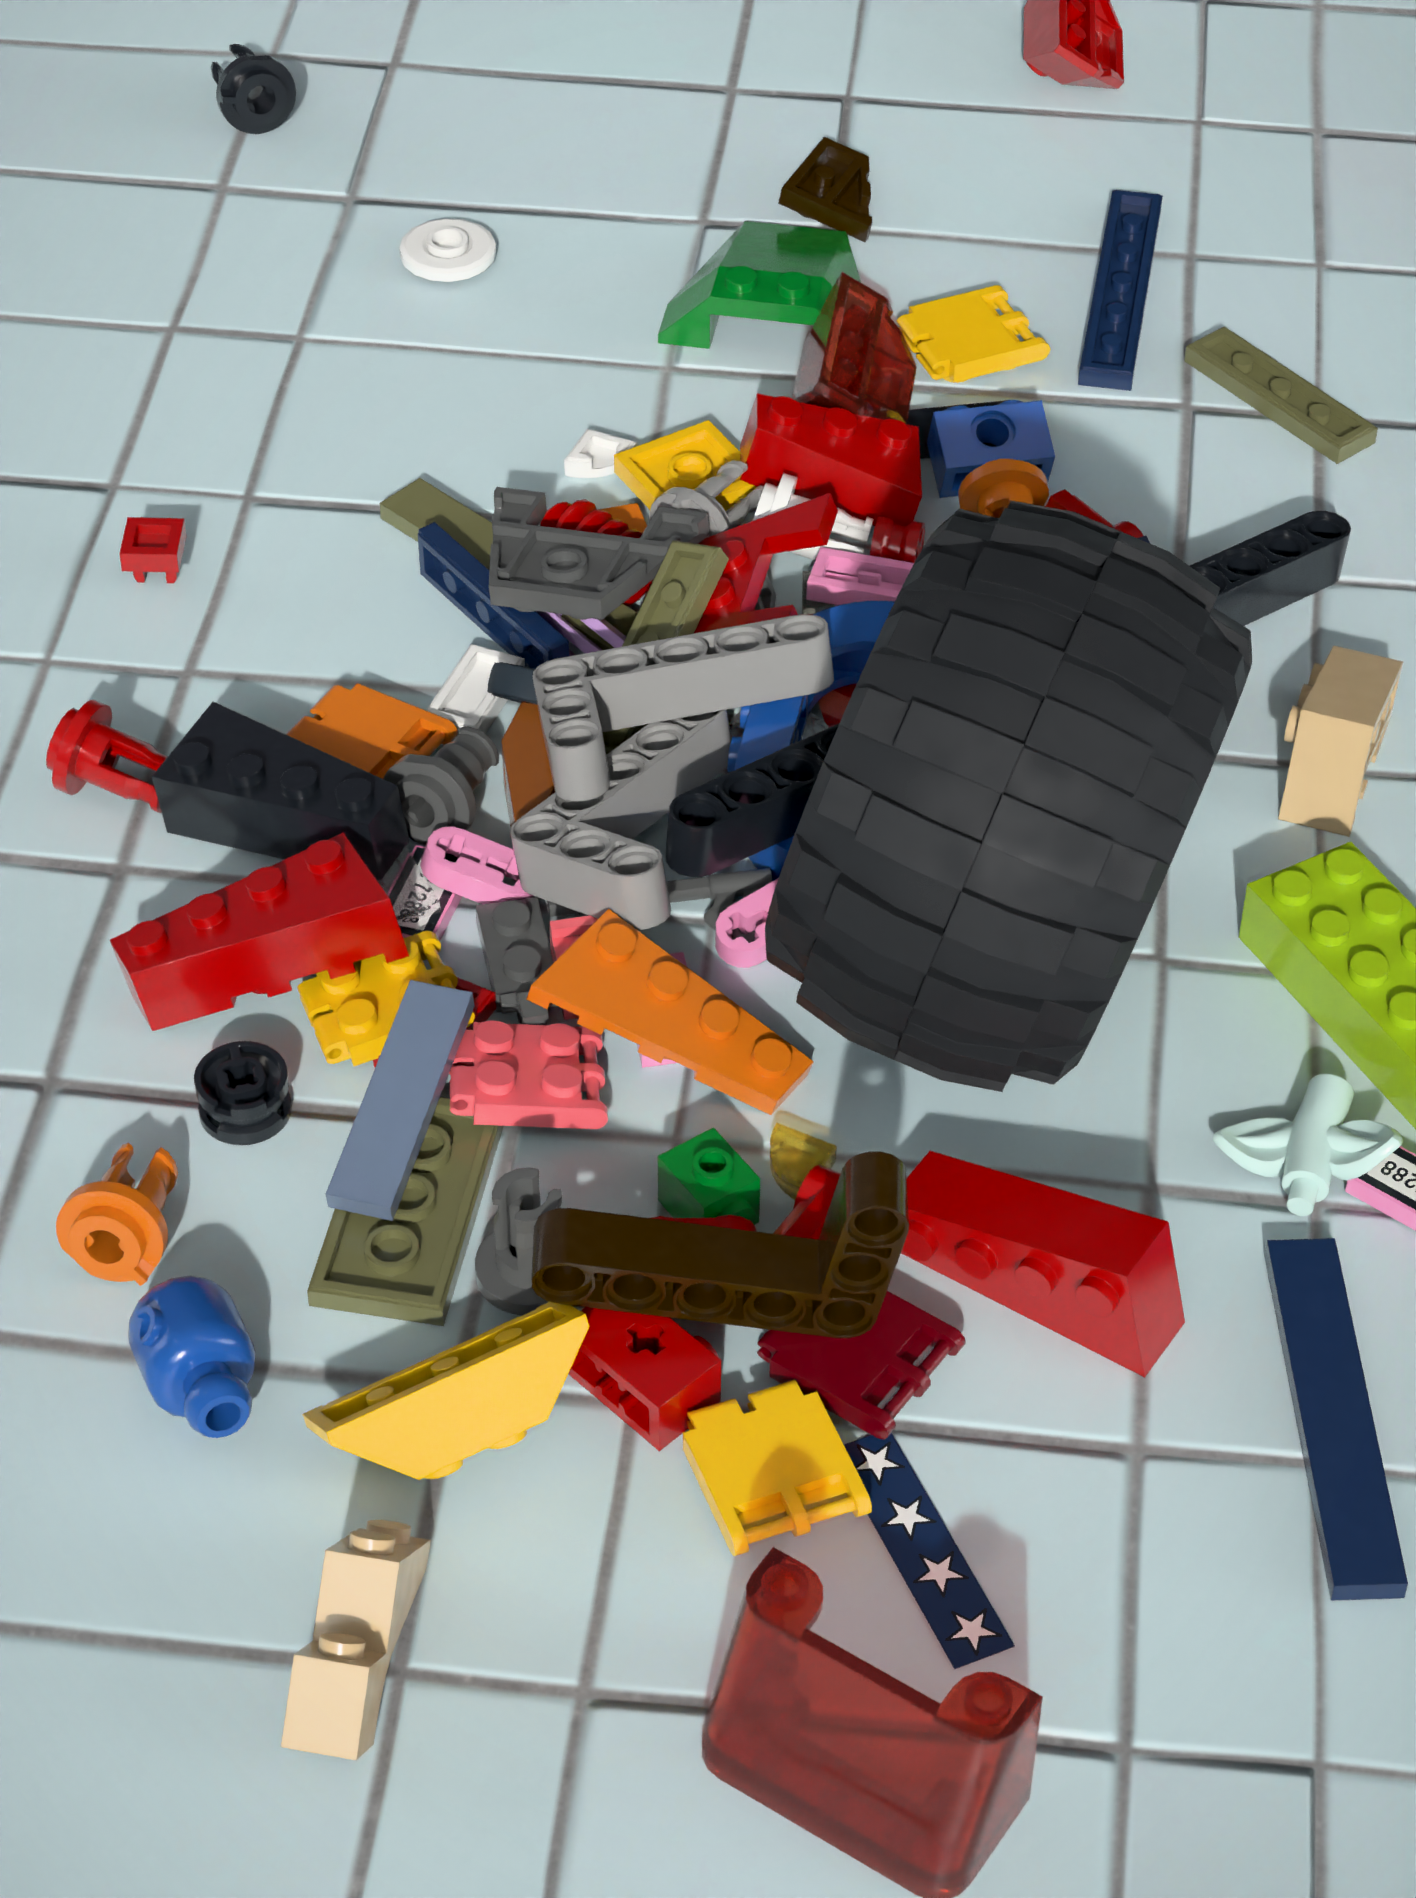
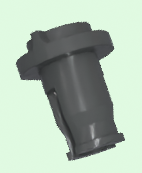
[383,726,499,845]
[475,1167,562,1316]

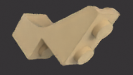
[281,1520,431,1760]

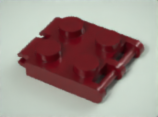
[757,1291,966,1439]

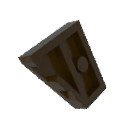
[778,137,872,242]

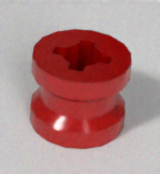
[870,516,925,563]

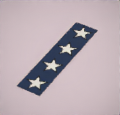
[844,1432,1015,1669]

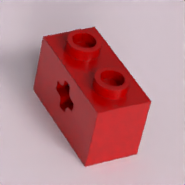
[568,1307,721,1451]

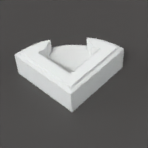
[564,429,637,478]

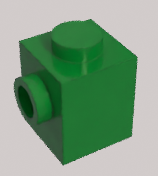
[657,1127,760,1225]

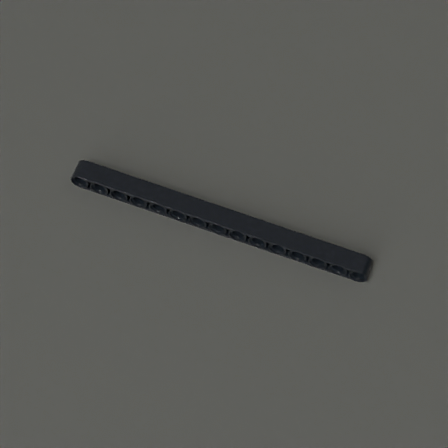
[665,511,1351,877]

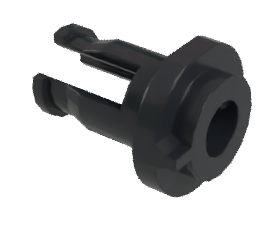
[211,44,296,134]

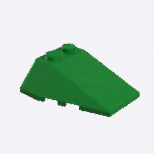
[658,221,874,366]

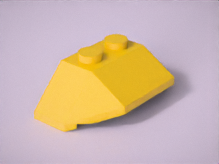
[302,1302,590,1480]

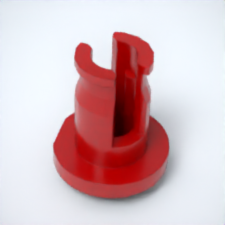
[46,700,168,813]

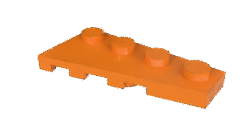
[526,909,814,1115]

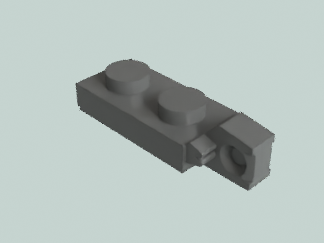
[475,897,556,1025]

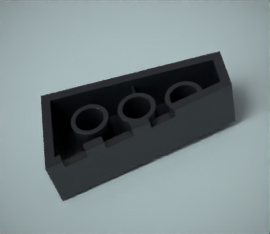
[152,702,410,882]

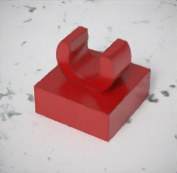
[119,517,187,583]

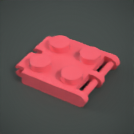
[449,1020,608,1129]

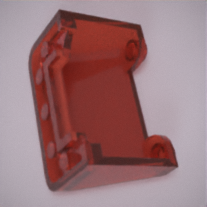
[702,1547,1043,1898]

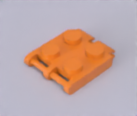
[286,683,458,779]

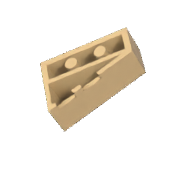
[1278,645,1403,837]

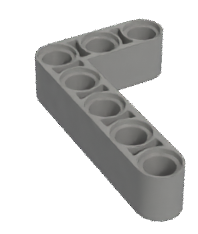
[533,614,834,802]
[510,709,732,930]

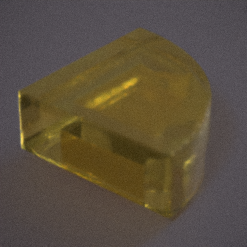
[770,1123,837,1200]

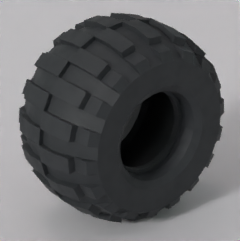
[765,501,1252,1092]

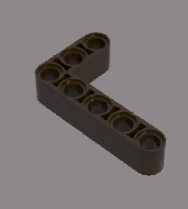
[531,1151,909,1338]

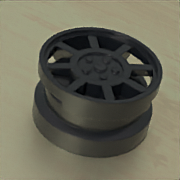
[194,1041,292,1145]

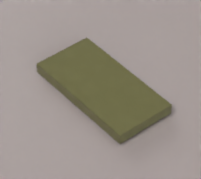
[307,1097,504,1326]

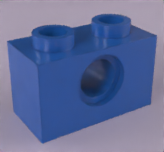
[927,400,1055,498]

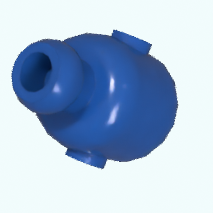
[128,1276,256,1438]

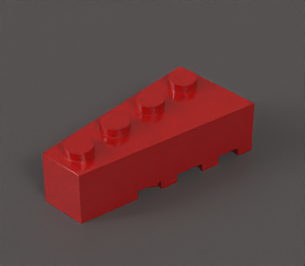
[109,833,409,1031]
[901,1150,1185,1378]

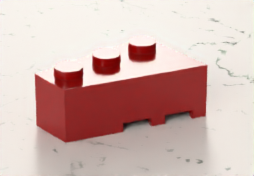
[740,393,922,526]

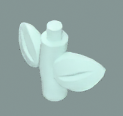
[1213,1074,1403,1216]

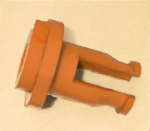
[958,459,1049,518]
[56,1142,178,1286]

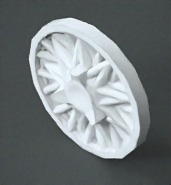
[399,218,496,282]

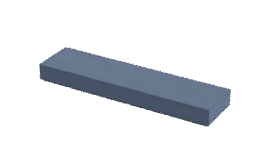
[325,980,475,1221]

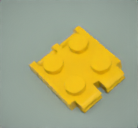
[896,285,1050,383]
[297,931,475,1066]
[683,1380,872,1556]

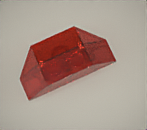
[792,272,917,424]

